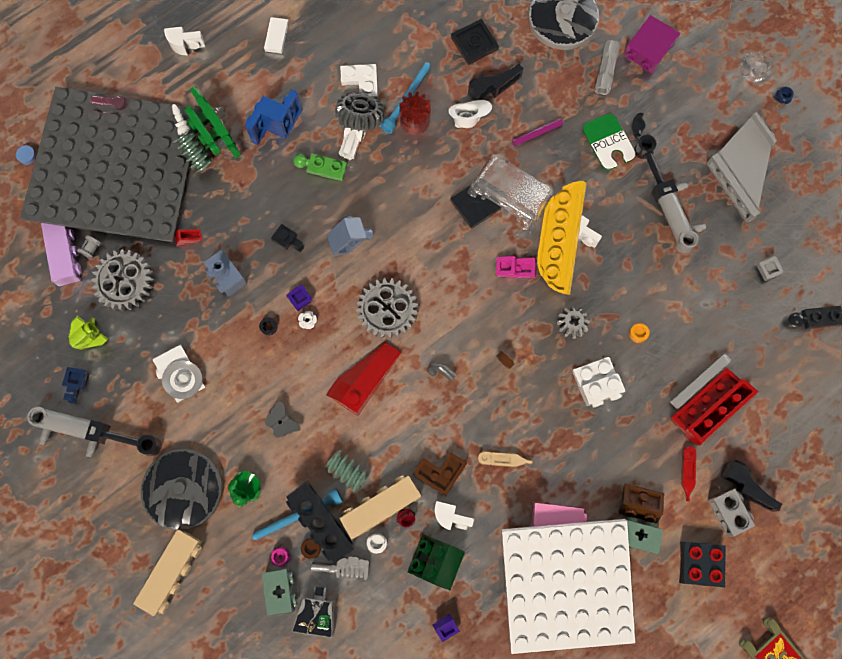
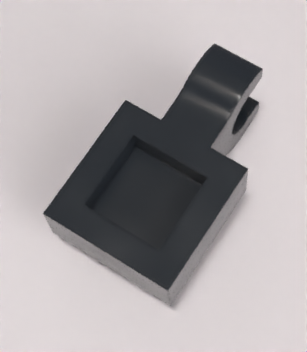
[271,224,305,253]

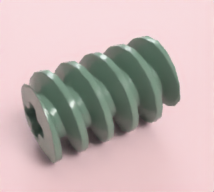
[173,132,213,173]
[325,450,369,493]

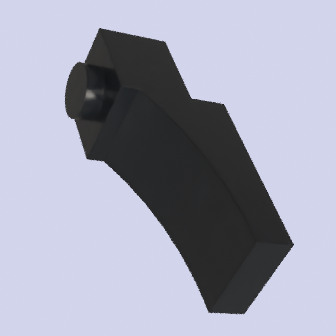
[468,64,524,101]
[720,460,782,512]

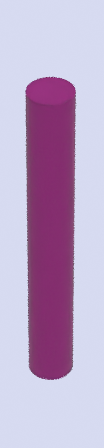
[512,118,563,147]

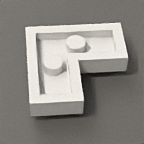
[340,64,378,99]

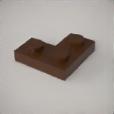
[412,453,467,497]

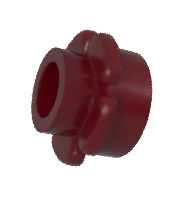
[396,508,415,527]

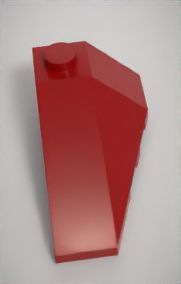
[326,342,401,416]

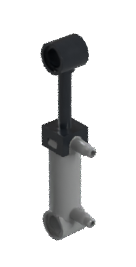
[634,135,706,254]
[27,407,162,458]

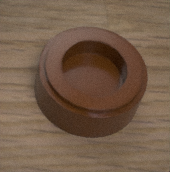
[496,351,515,369]
[301,538,322,559]

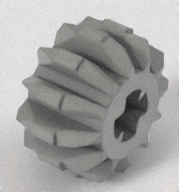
[557,306,590,339]

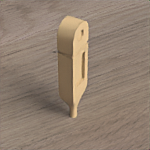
[478,452,532,467]

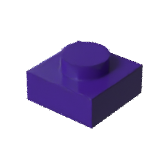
[286,284,313,312]
[432,614,460,642]

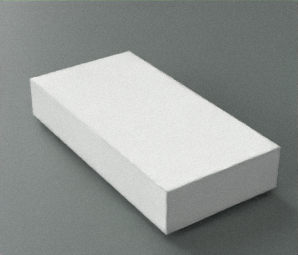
[264,17,289,54]

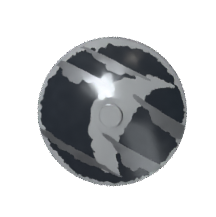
[528,0,599,50]

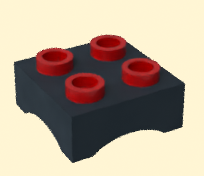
[679,542,726,588]

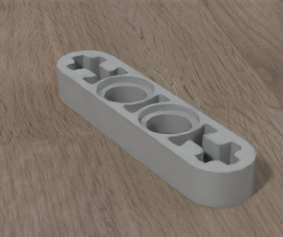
[670,353,731,409]

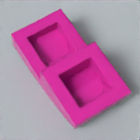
[496,256,536,278]

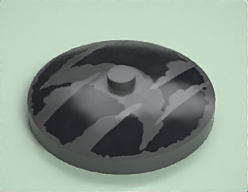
[141,449,223,530]

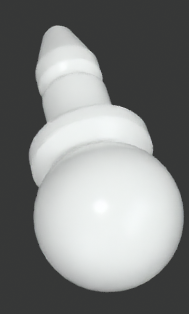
[172,104,192,136]

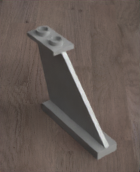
[706,112,777,223]

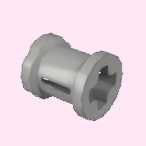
[77,235,102,260]

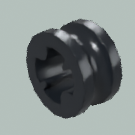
[259,317,278,336]

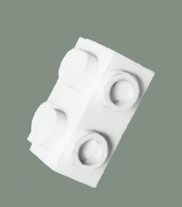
[572,357,625,408]

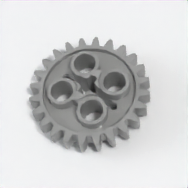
[91,249,154,311]
[356,278,418,340]

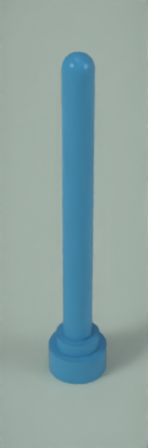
[380,62,431,134]
[252,488,343,540]

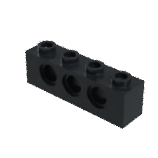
[286,480,355,564]

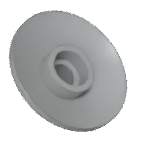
[162,360,202,399]

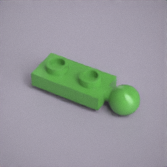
[293,153,347,182]

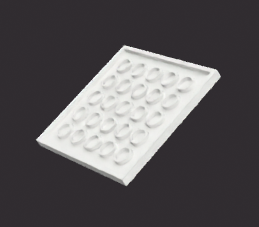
[501,519,635,654]

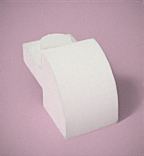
[164,27,205,55]
[578,216,602,248]
[435,501,474,530]

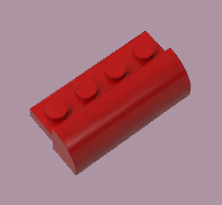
[671,368,759,445]

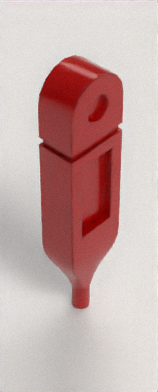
[681,446,697,502]

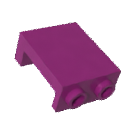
[624,15,680,73]

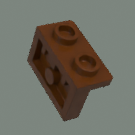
[618,483,664,523]

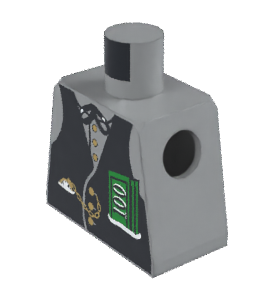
[292,586,334,638]

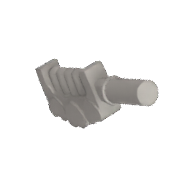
[311,556,369,580]

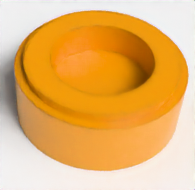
[629,323,650,343]

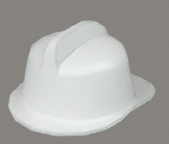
[449,100,492,128]

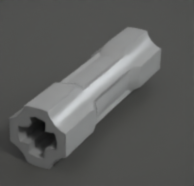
[594,40,620,95]

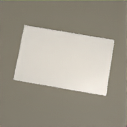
[152,345,205,403]

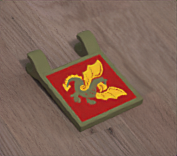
[739,617,805,659]

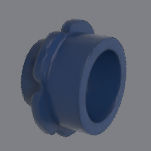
[775,87,794,104]

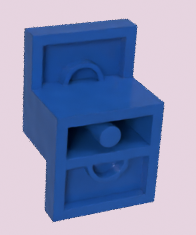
[245,89,303,145]

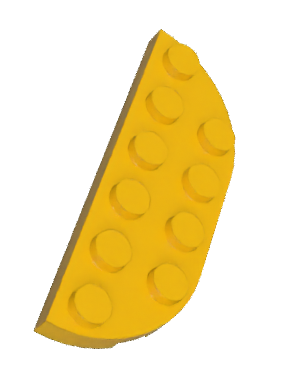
[537,181,586,295]

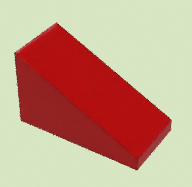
[175,229,202,246]

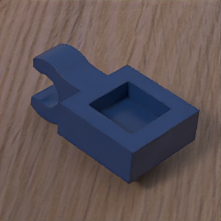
[62,367,88,403]

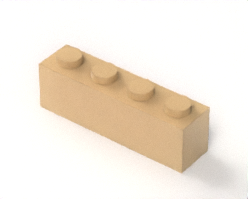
[339,475,421,540]
[133,529,203,617]

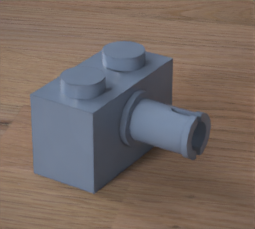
[327,216,373,255]
[203,250,247,297]

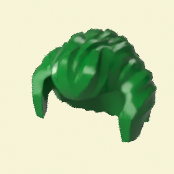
[228,471,261,507]

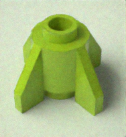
[68,316,108,350]

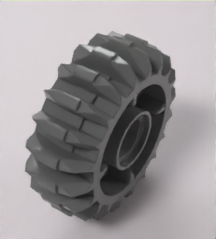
[335,92,384,132]

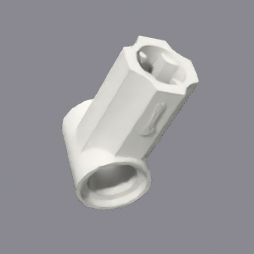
[339,128,366,160]

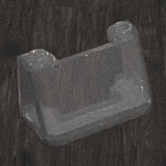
[468,154,554,233]

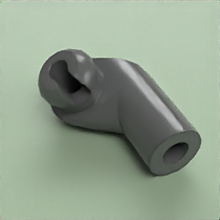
[427,362,456,381]

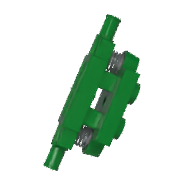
[184,86,242,159]

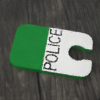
[583,114,635,170]

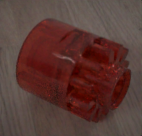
[399,91,431,135]

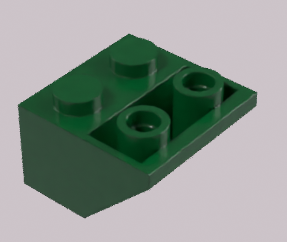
[408,534,465,591]

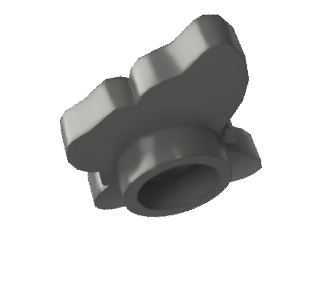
[265,401,301,438]

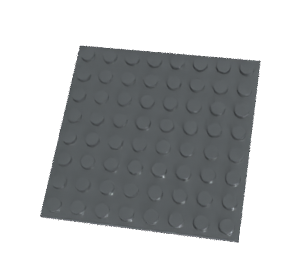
[20,87,199,242]

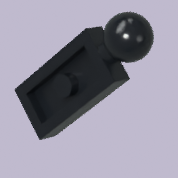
[788,306,842,329]

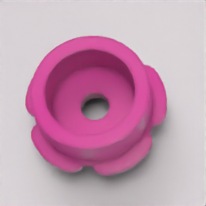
[271,547,291,568]

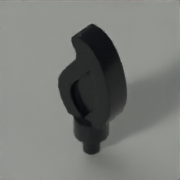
[631,113,646,140]

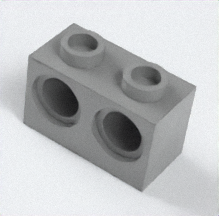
[708,489,755,537]

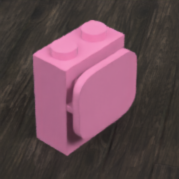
[531,503,587,527]

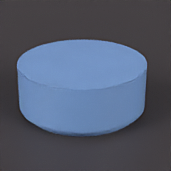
[16,145,37,165]

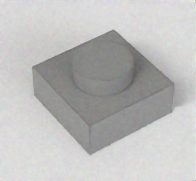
[757,256,784,281]

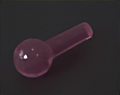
[91,95,127,110]

